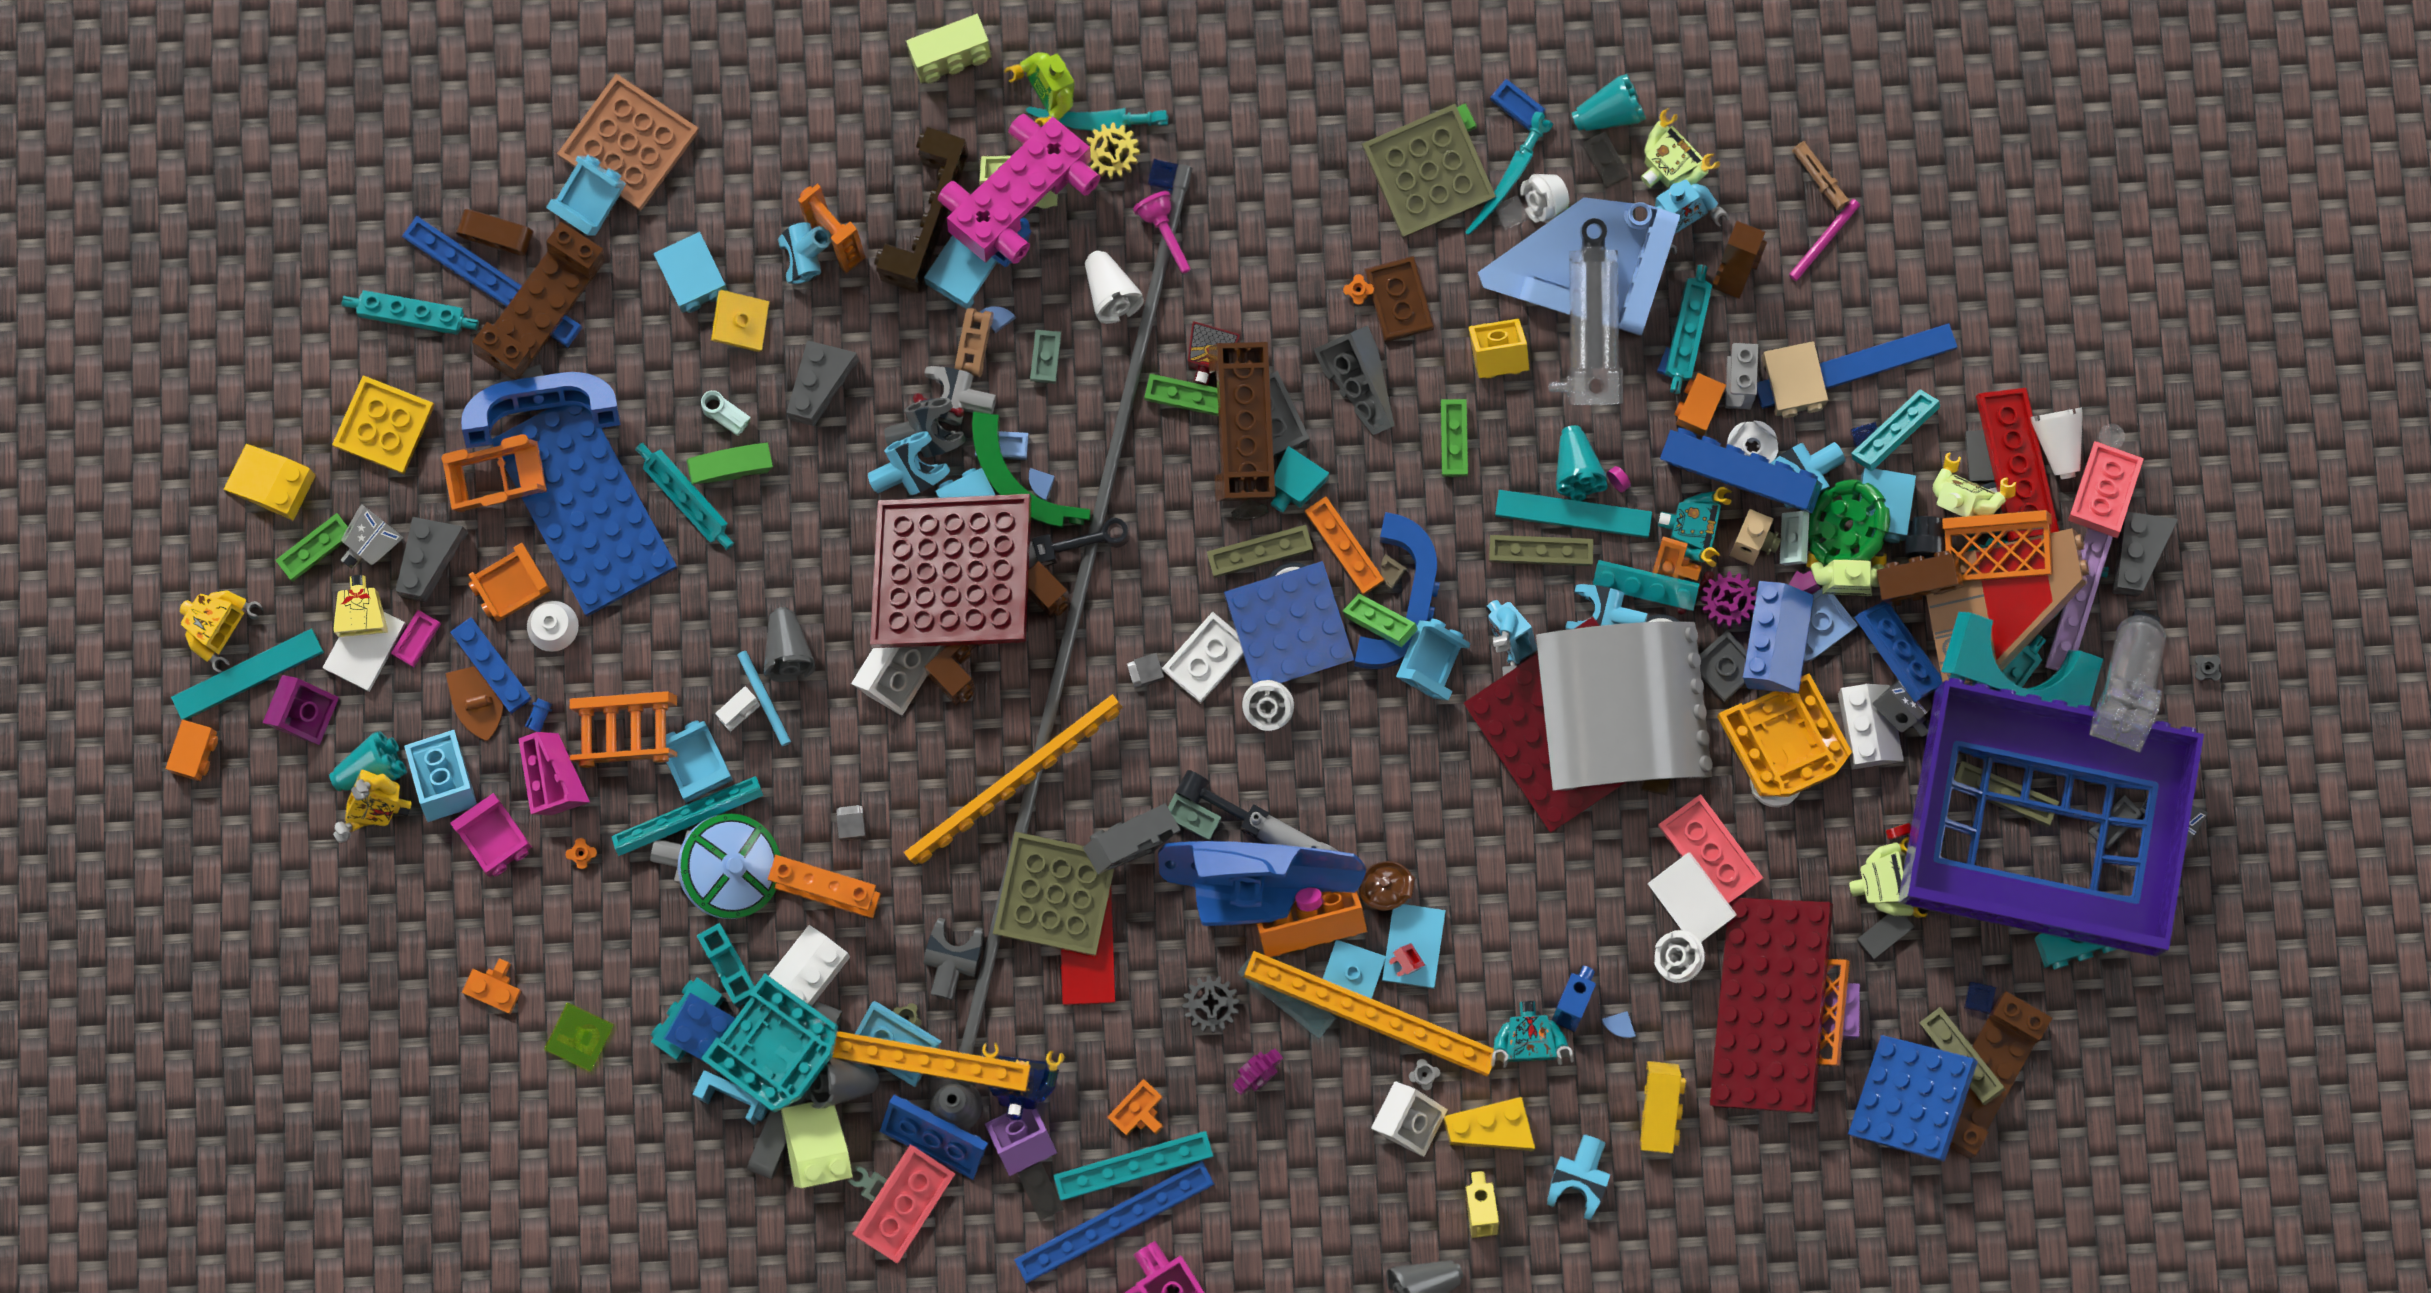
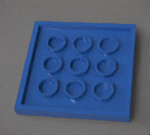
[1224,561,1354,684]
[1848,1035,1978,1162]

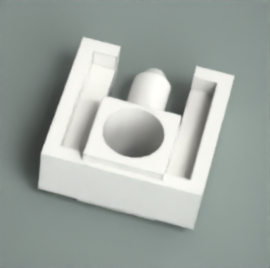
[715,686,760,732]

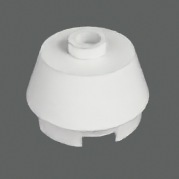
[1521,174,1569,223]
[527,601,579,652]
[1242,680,1294,731]
[1654,930,1705,983]

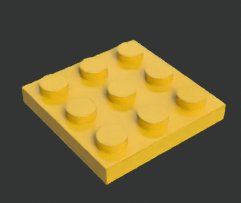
[332,376,435,474]

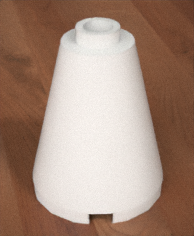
[1085,251,1144,324]
[2030,407,2083,480]

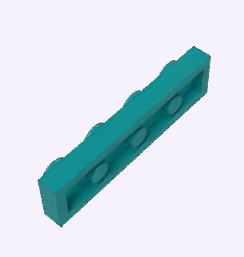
[1851,389,1940,471]
[1593,560,1700,611]

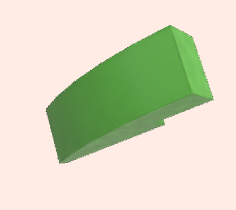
[686,442,773,485]

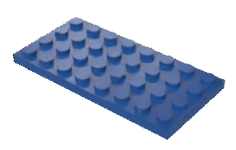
[492,405,678,617]

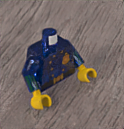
[982,1043,1064,1120]

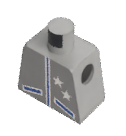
[341,504,403,570]

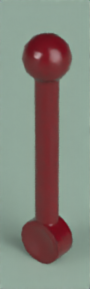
[913,393,964,418]
[1677,571,1714,615]

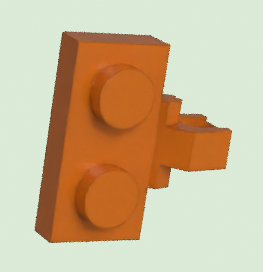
[1652,536,1702,580]
[462,958,521,1014]
[1107,1079,1163,1136]

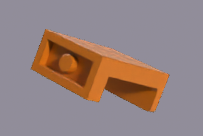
[468,543,551,622]

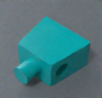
[1270,446,1329,513]

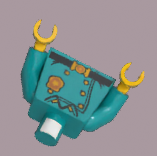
[1658,487,1732,567]

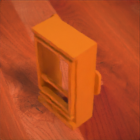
[441,434,547,512]

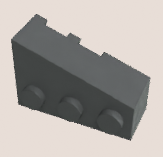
[786,340,859,426]
[2112,512,2178,597]
[396,517,468,602]
[1083,803,1181,874]

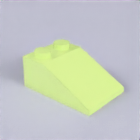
[781,1102,852,1188]

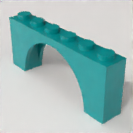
[1941,612,2103,708]

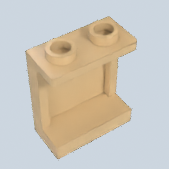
[1761,341,1828,418]

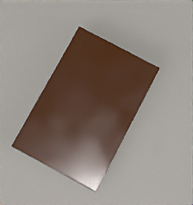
[1364,256,1434,342]

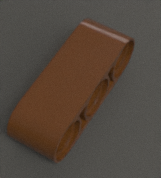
[456,209,534,256]

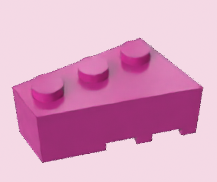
[518,732,590,815]

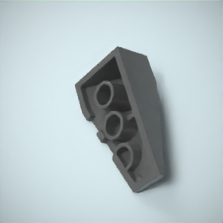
[1314,325,1394,435]

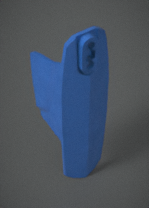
[1158,841,1366,926]

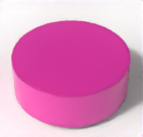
[1607,466,1631,492]
[1295,887,1323,911]

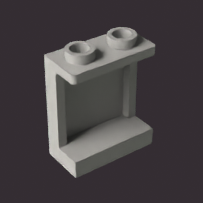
[1725,343,1758,410]

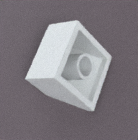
[1371,1082,1447,1157]

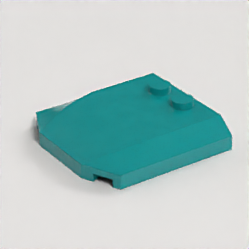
[701,973,838,1113]

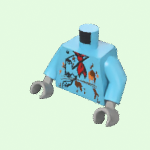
[1655,180,1729,259]
[1486,600,1538,676]

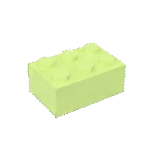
[906,14,991,83]

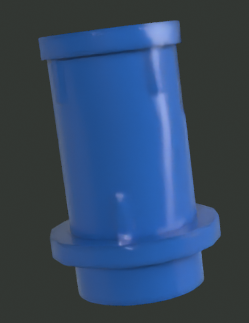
[525,698,552,732]

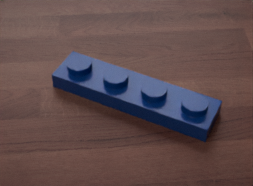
[450,617,532,714]

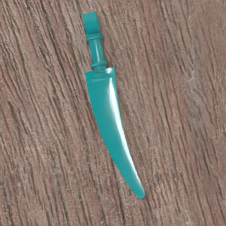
[1026,107,1168,132]
[1466,112,1554,235]

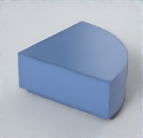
[980,306,1015,333]
[1029,468,1055,501]
[1602,1011,1635,1038]

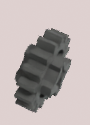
[1182,975,1240,1033]

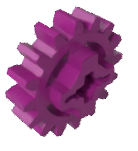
[1701,571,1756,629]
[1232,1048,1283,1095]

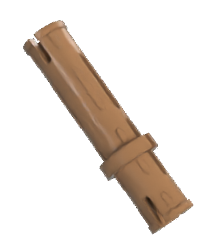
[1792,141,1850,211]

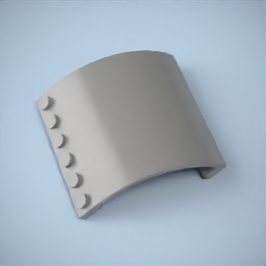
[1536,621,1712,790]

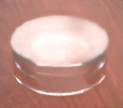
[2098,424,2125,449]

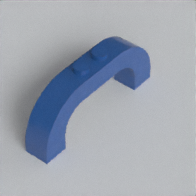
[461,372,620,449]
[1354,512,1440,669]

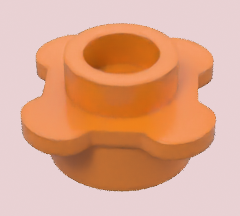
[1343,274,1374,305]
[565,838,597,869]

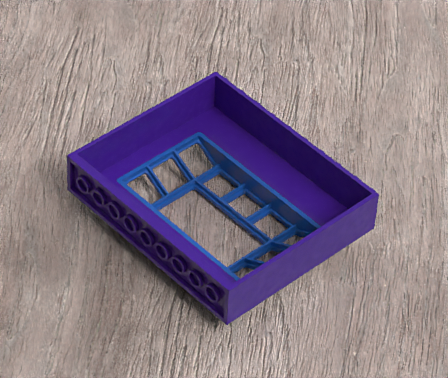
[1898,678,2204,957]

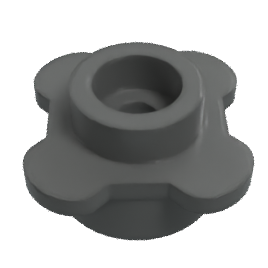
[2195,655,2221,681]

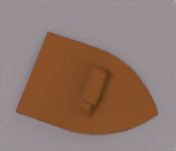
[446,666,504,742]

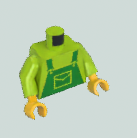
[1004,52,1075,126]

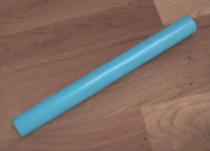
[737,651,791,746]

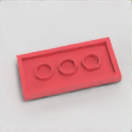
[2068,441,2144,538]
[1658,794,1763,903]
[852,1145,955,1264]

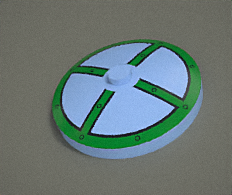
[678,814,780,919]

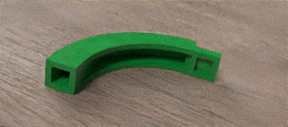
[972,412,1091,529]

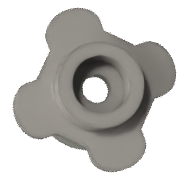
[1409,1059,1440,1090]

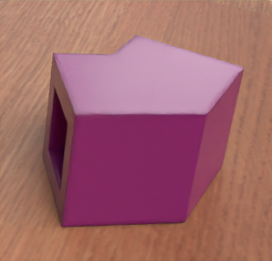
[1789,571,1821,594]

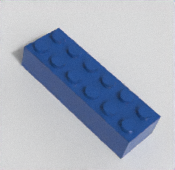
[1660,428,1823,514]

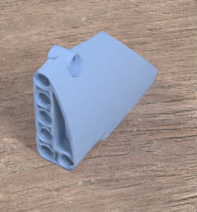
[1478,197,1680,336]

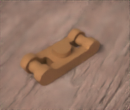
[955,308,994,377]

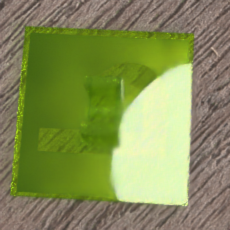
[544,1002,614,1072]

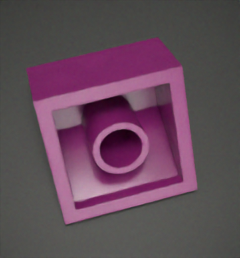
[263,675,339,745]

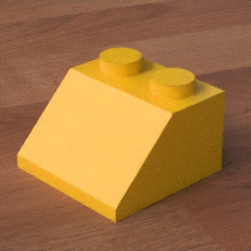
[1469,319,1529,378]

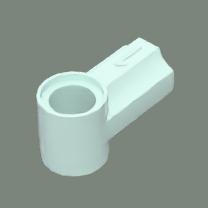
[701,391,751,436]

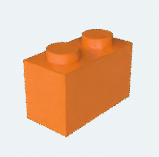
[1674,373,1726,436]
[165,720,218,782]

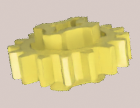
[1087,123,1140,179]

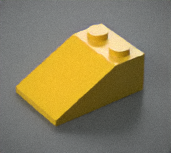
[224,444,316,521]

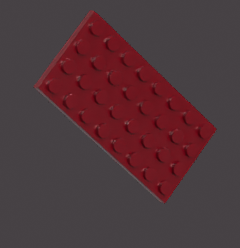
[1709,898,1833,1114]

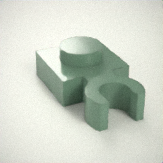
[847,1166,887,1202]

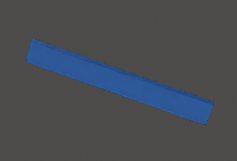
[402,216,583,348]
[1757,324,1957,409]
[1014,1161,1214,1284]

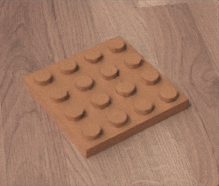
[557,74,699,211]

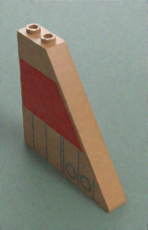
[1926,528,2089,686]

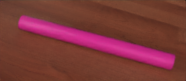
[1789,199,1860,281]

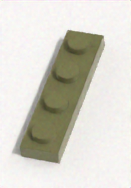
[1207,525,1313,578]
[1489,535,1593,566]
[1954,761,2059,827]
[1919,1007,2005,1106]

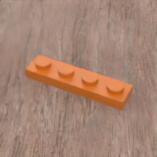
[1305,496,1384,595]

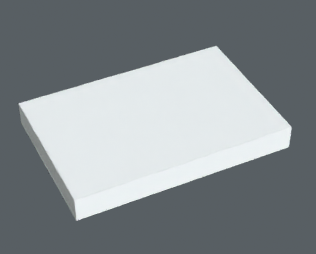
[323,612,406,692]
[1162,612,1244,704]
[1648,852,1737,942]

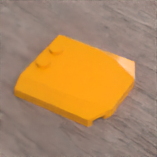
[1717,673,1852,797]

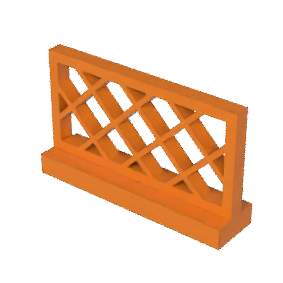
[1942,510,2052,581]
[1819,959,1850,1066]

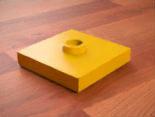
[711,290,769,352]

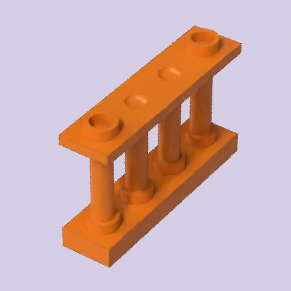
[798,183,866,273]
[570,691,678,768]
[767,855,881,919]

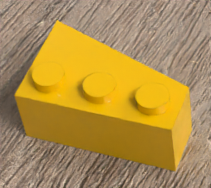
[1640,1061,1686,1153]
[1443,1097,1535,1151]

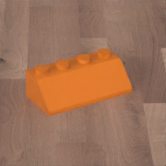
[1256,891,1367,957]

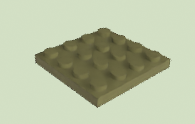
[1362,104,1496,238]
[993,832,1114,956]

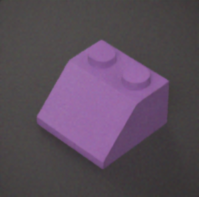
[1821,983,1860,1040]
[985,1101,1057,1176]

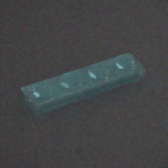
[1237,955,1336,1039]

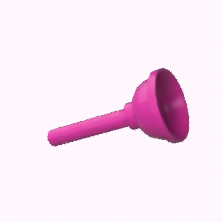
[1133,191,1190,274]

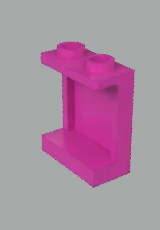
[451,793,532,877]

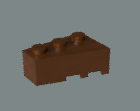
[1712,221,1767,299]
[1877,551,1964,607]

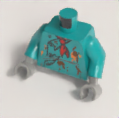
[1491,1001,1573,1068]

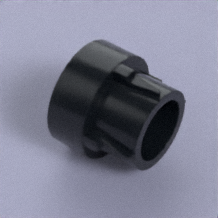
[1905,516,1946,559]

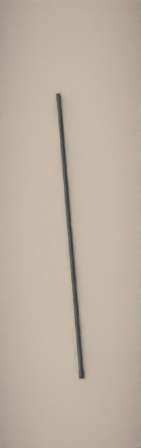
[959,164,1193,1055]

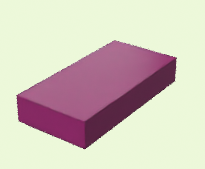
[391,610,441,667]

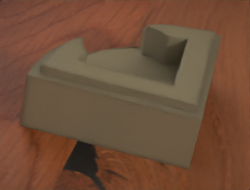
[1381,554,1407,591]

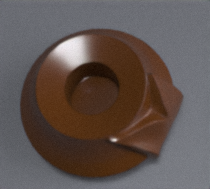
[1359,861,1415,910]

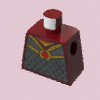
[1188,321,1240,386]

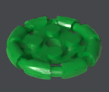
[1808,479,1890,566]

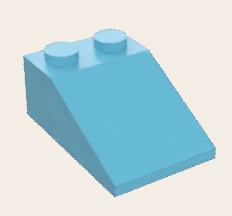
[404,730,477,822]

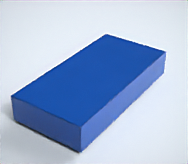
[1490,79,1546,130]

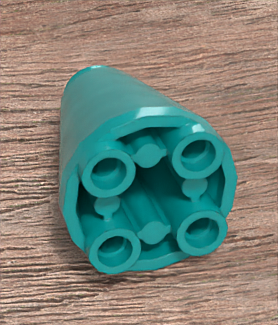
[1572,74,1646,131]
[1556,425,1608,501]
[329,731,407,792]

